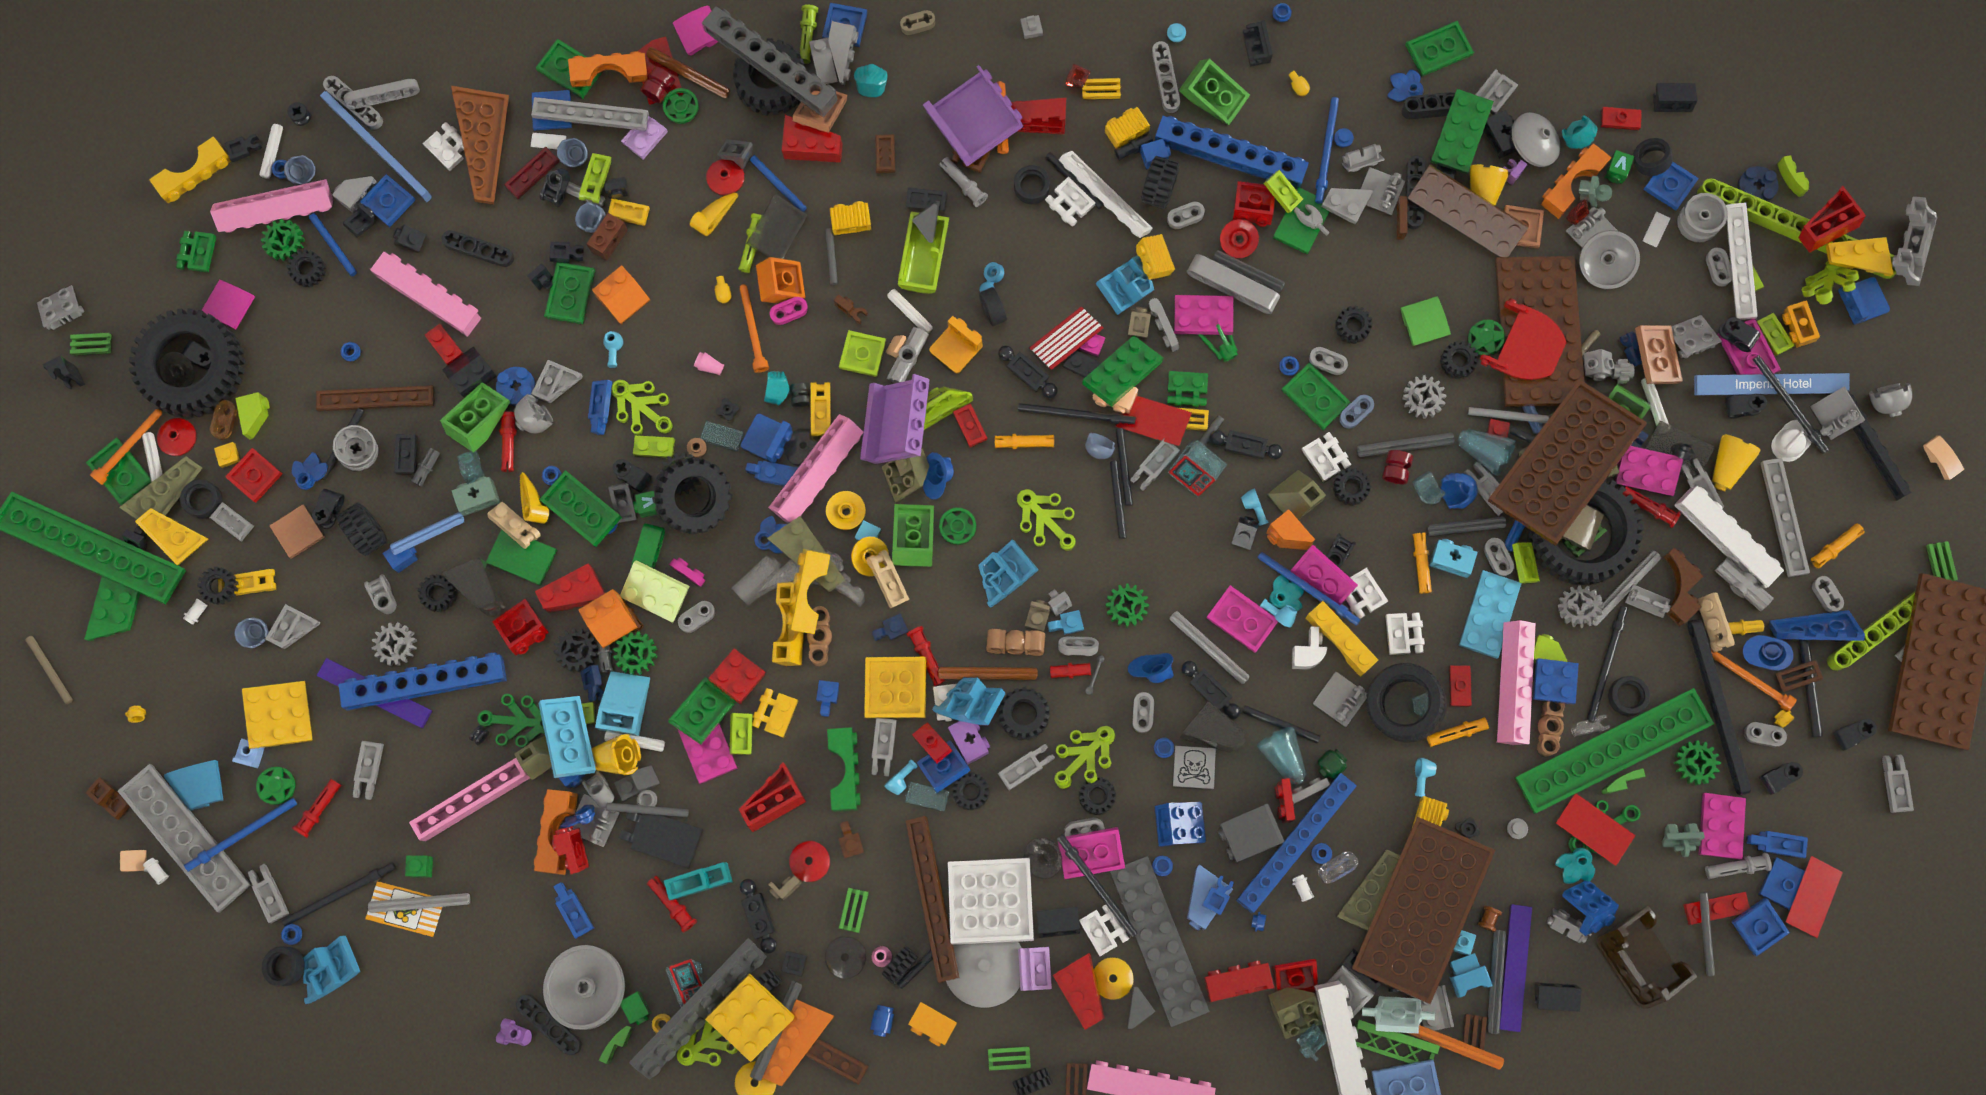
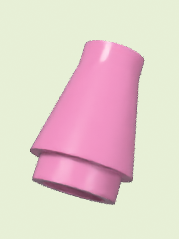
[694,352,724,375]
[872,946,892,967]

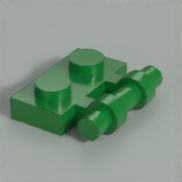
[175,231,216,273]
[1167,371,1208,407]

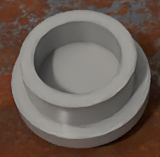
[637,790,657,806]
[1507,818,1528,839]

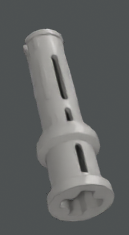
[939,157,988,207]
[1705,853,1772,879]

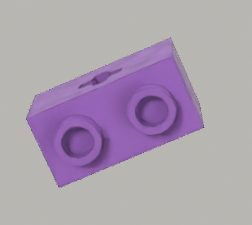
[948,721,990,765]

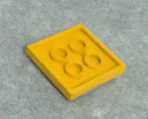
[865,657,926,718]
[242,681,312,749]
[705,973,795,1062]

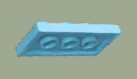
[1459,570,1522,659]
[538,696,596,778]

